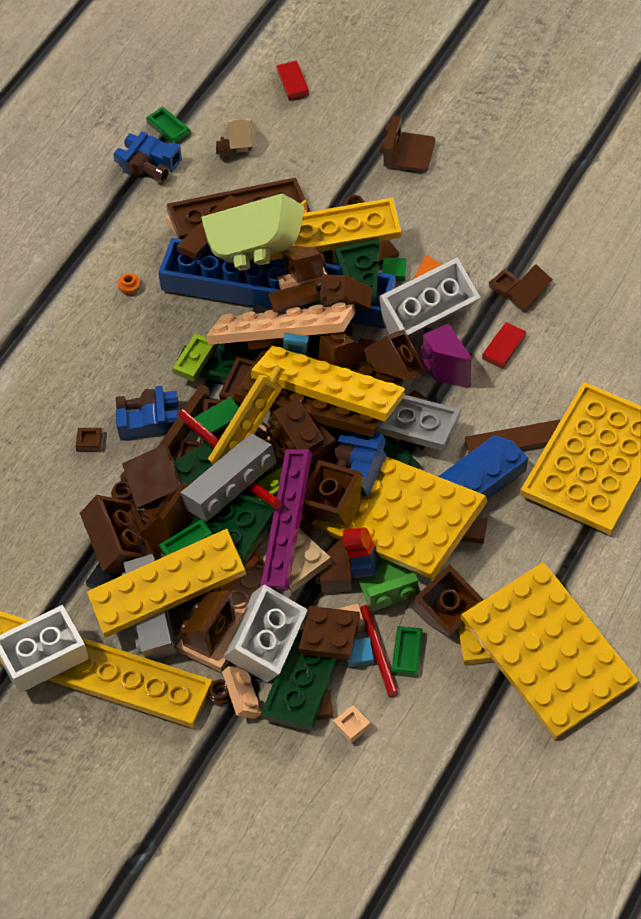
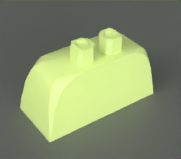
[201,193,304,270]

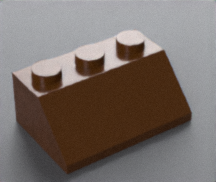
[80,495,158,575]

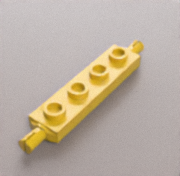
[208,364,285,465]

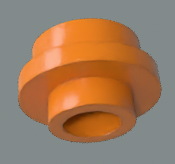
[117,273,141,295]

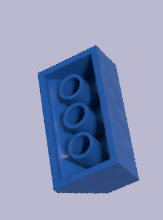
[438,435,528,500]

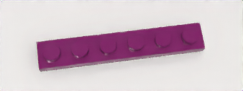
[261,449,312,591]

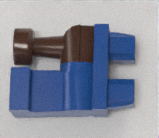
[113,131,182,183]
[116,386,179,441]
[335,431,387,496]

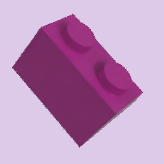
[421,324,471,388]

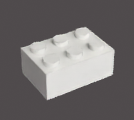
[223,584,307,682]
[0,605,89,694]

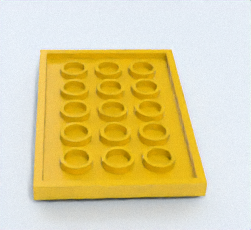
[520,381,641,535]
[312,457,488,580]
[461,562,639,740]

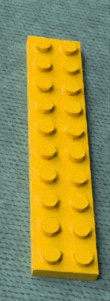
[0,611,213,728]

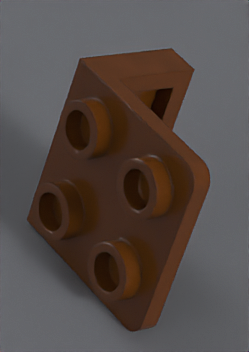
[380,116,436,172]
[267,398,324,459]

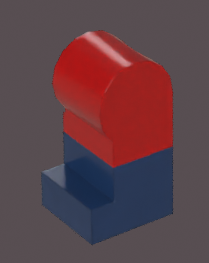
[342,527,381,578]

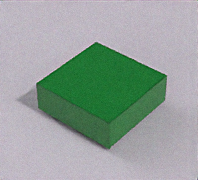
[382,258,406,281]

